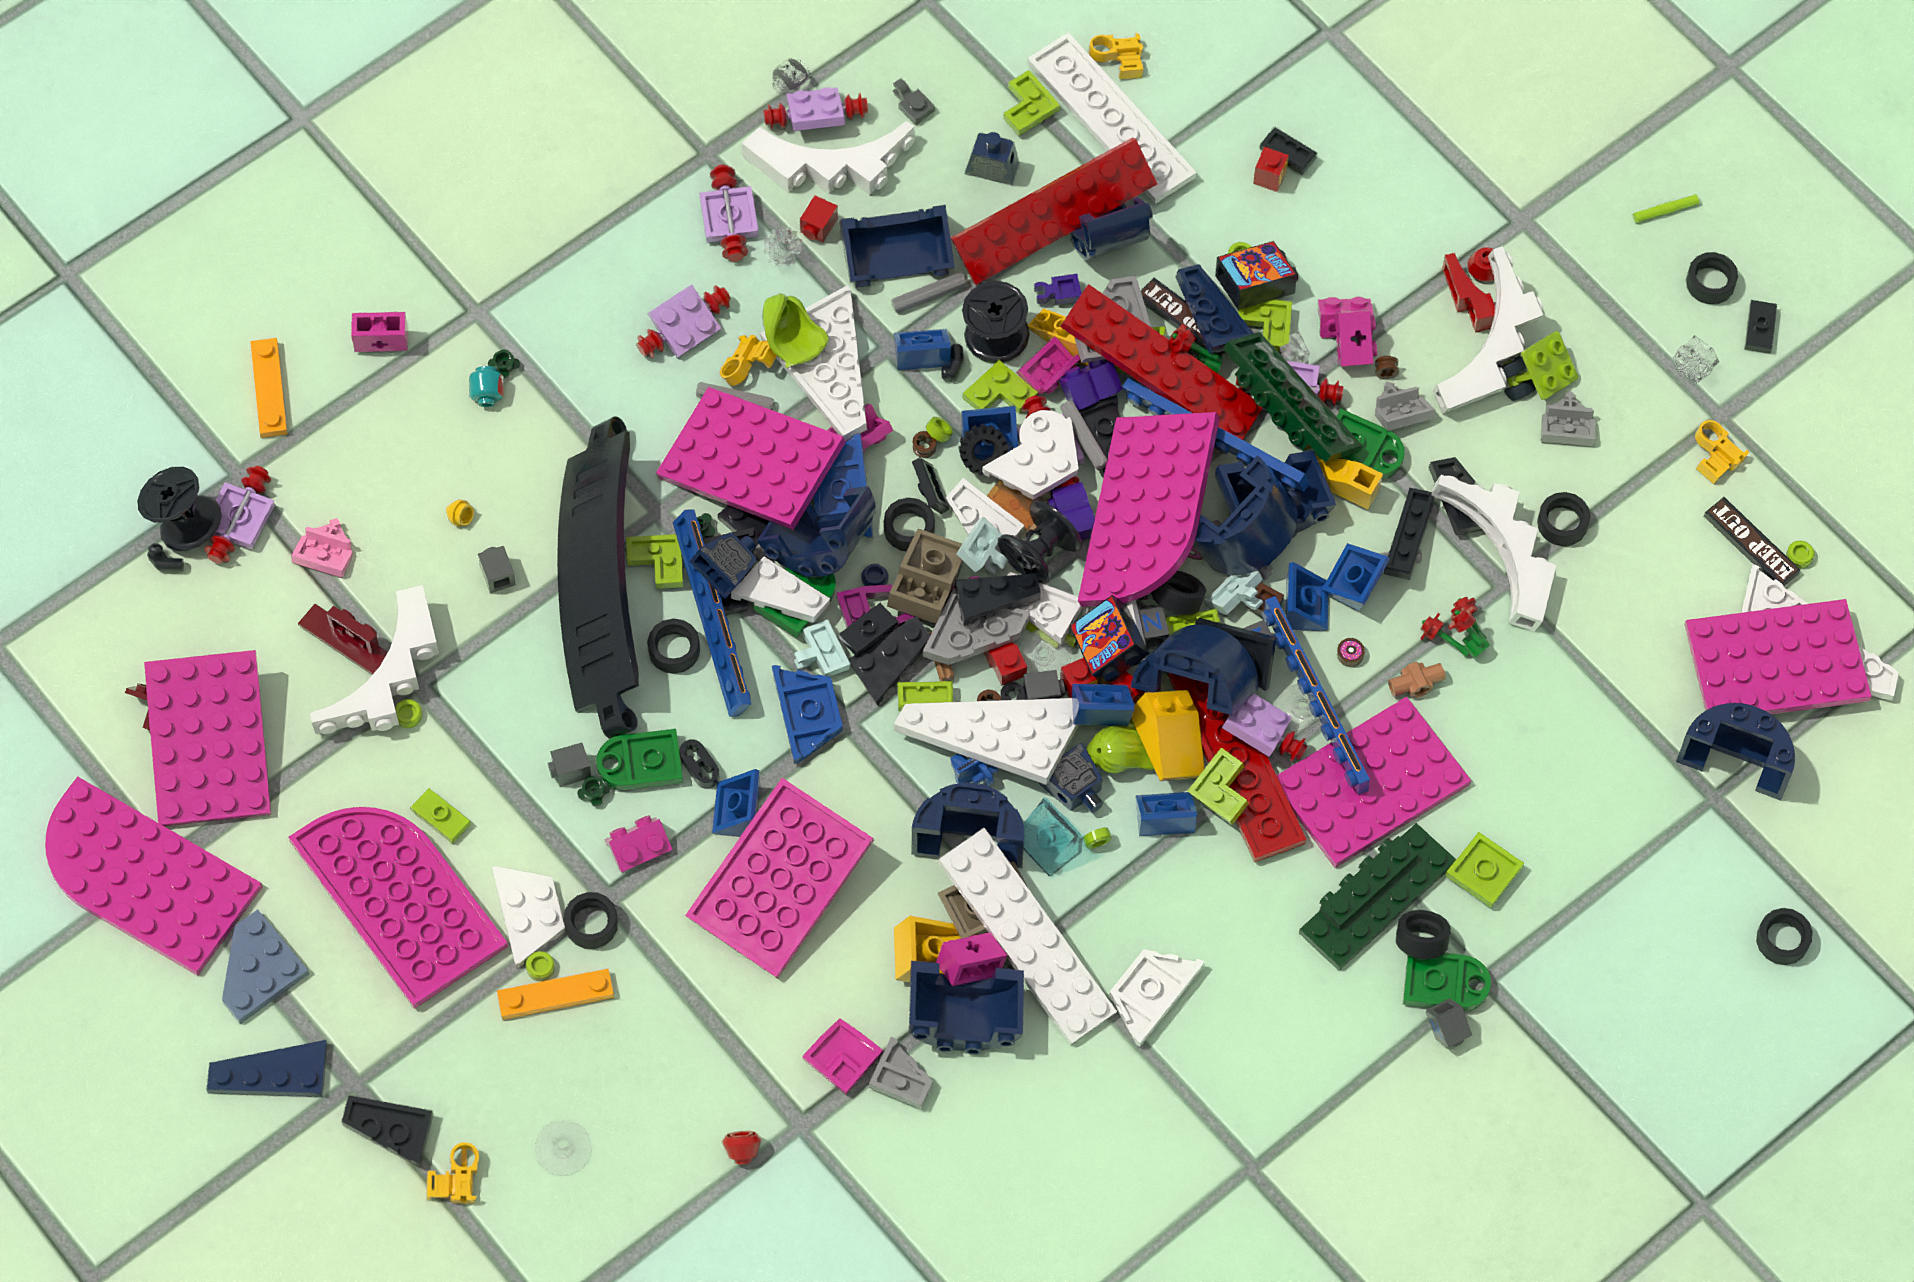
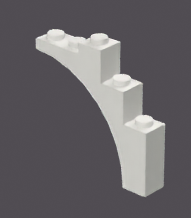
[742,121,915,196]
[1433,246,1544,414]
[1431,475,1557,632]
[310,585,439,734]

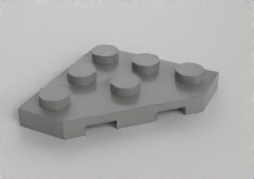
[1074,276,1152,363]
[923,588,1030,665]

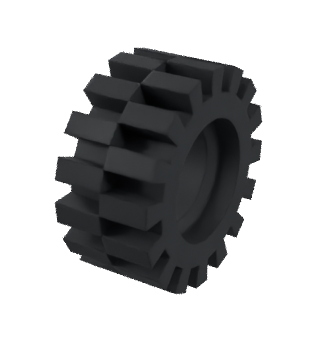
[959,424,1009,476]

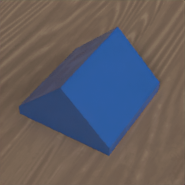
[894,329,951,370]
[961,406,1018,459]
[1322,543,1390,611]
[1285,562,1328,631]
[1072,684,1134,726]
[712,769,760,837]
[1136,792,1197,836]

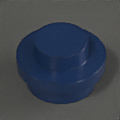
[861,564,889,586]

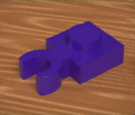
[1034,273,1082,305]

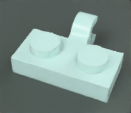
[956,517,1008,575]
[1205,571,1263,615]
[794,619,850,677]

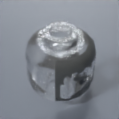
[772,58,811,95]

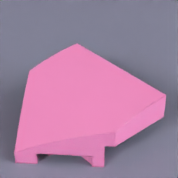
[291,518,353,578]

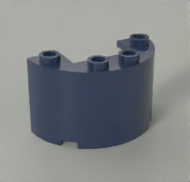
[1070,197,1153,260]
[1215,450,1337,538]
[1193,455,1297,575]
[757,486,876,577]
[1131,624,1259,715]
[1676,703,1795,801]
[911,783,1025,868]
[909,961,1024,1055]

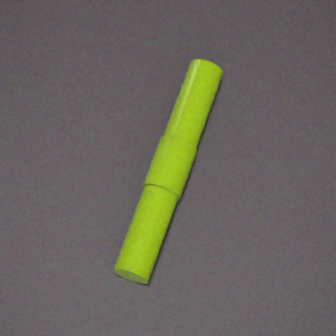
[1632,194,1699,223]

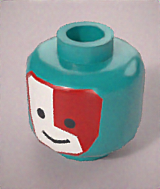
[469,366,504,407]

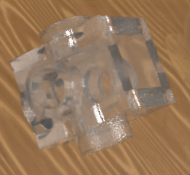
[764,227,802,266]
[1673,335,1720,384]

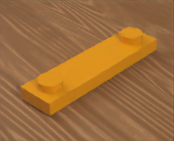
[250,338,288,438]
[497,968,614,1020]

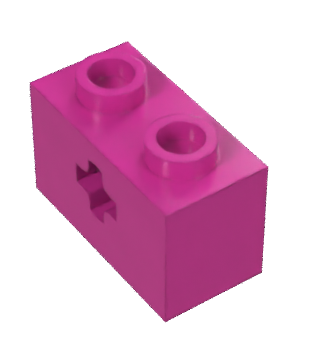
[1334,308,1377,366]
[351,312,408,352]
[936,933,1007,986]

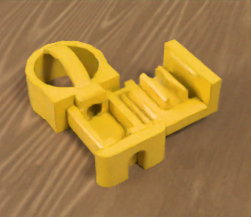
[1089,33,1143,79]
[720,335,777,386]
[1695,420,1749,484]
[426,1142,479,1204]

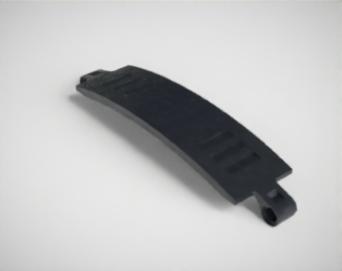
[557,416,639,739]

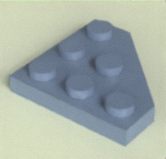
[222,909,309,1024]

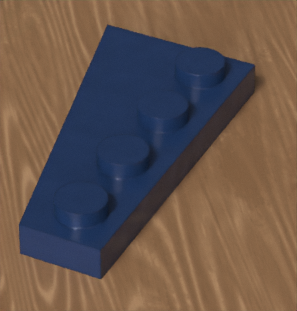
[1175,264,1254,354]
[206,1040,328,1097]

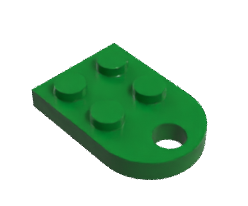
[1336,408,1405,479]
[753,568,836,638]
[596,728,683,790]
[1403,953,1491,1012]

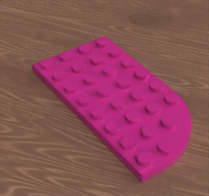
[1078,412,1220,607]
[45,776,262,976]
[288,807,508,1009]

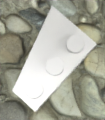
[946,478,1025,554]
[731,557,830,623]
[1008,572,1083,645]

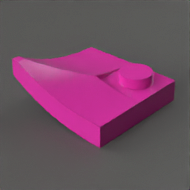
[802,1018,883,1095]

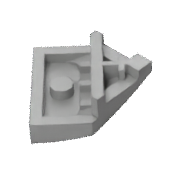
[1375,382,1435,431]
[1541,391,1596,447]

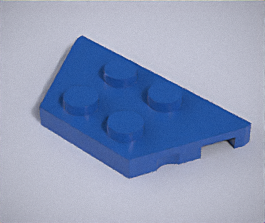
[813,434,873,538]
[772,665,843,764]

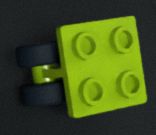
[1497,331,1578,401]

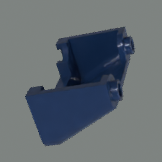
[839,205,955,288]

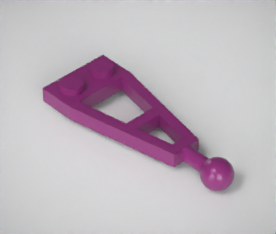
[836,576,981,634]

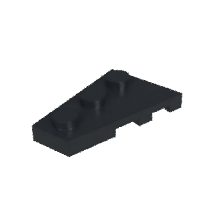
[1428,457,1483,535]

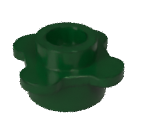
[488,349,520,378]
[697,513,715,539]
[577,776,610,807]

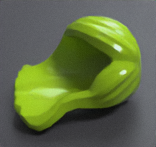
[762,293,829,368]
[1086,718,1155,773]

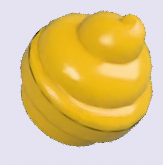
[446,499,474,527]

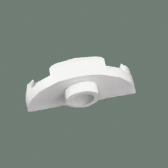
[1019,410,1066,445]

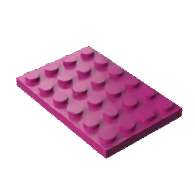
[656,387,846,530]
[1684,599,1872,714]
[144,650,272,827]
[1276,696,1471,868]
[685,778,874,979]

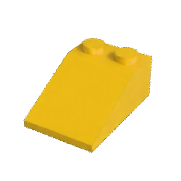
[1131,690,1204,781]
[894,916,961,983]

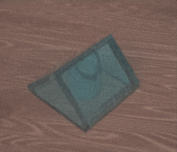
[1023,798,1083,877]

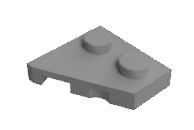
[869,1037,933,1109]

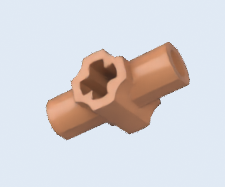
[1388,662,1446,698]

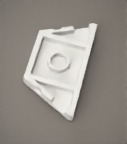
[983,417,1079,500]
[492,866,565,968]
[1110,949,1205,1047]

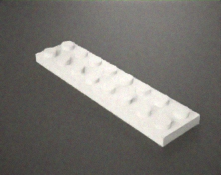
[1027,32,1196,204]
[938,828,1117,1045]

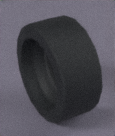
[1686,252,1738,304]
[1537,492,1591,546]
[883,497,935,552]
[1151,570,1207,615]
[647,618,700,674]
[564,892,618,949]
[1756,908,1813,965]
[1395,910,1451,959]

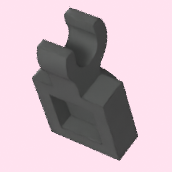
[893,78,935,125]

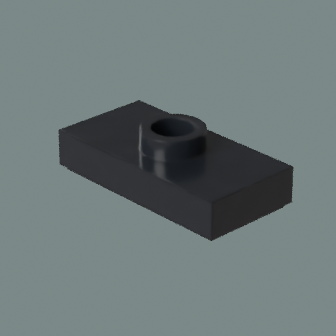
[1259,127,1317,175]
[1744,300,1777,353]
[912,457,949,514]
[838,603,898,657]

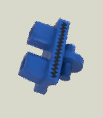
[950,754,999,786]

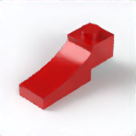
[1442,253,1496,332]
[984,642,1027,686]

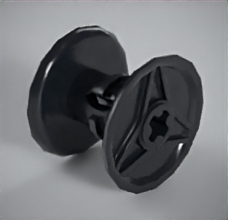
[962,281,1030,363]
[137,466,222,551]
[997,500,1082,585]

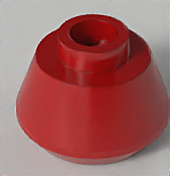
[1467,247,1494,282]
[722,1131,761,1164]

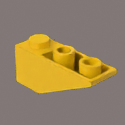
[1028,308,1089,366]
[1315,454,1383,510]

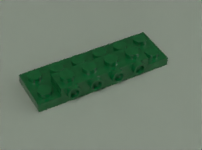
[1223,332,1362,463]
[1299,823,1456,971]

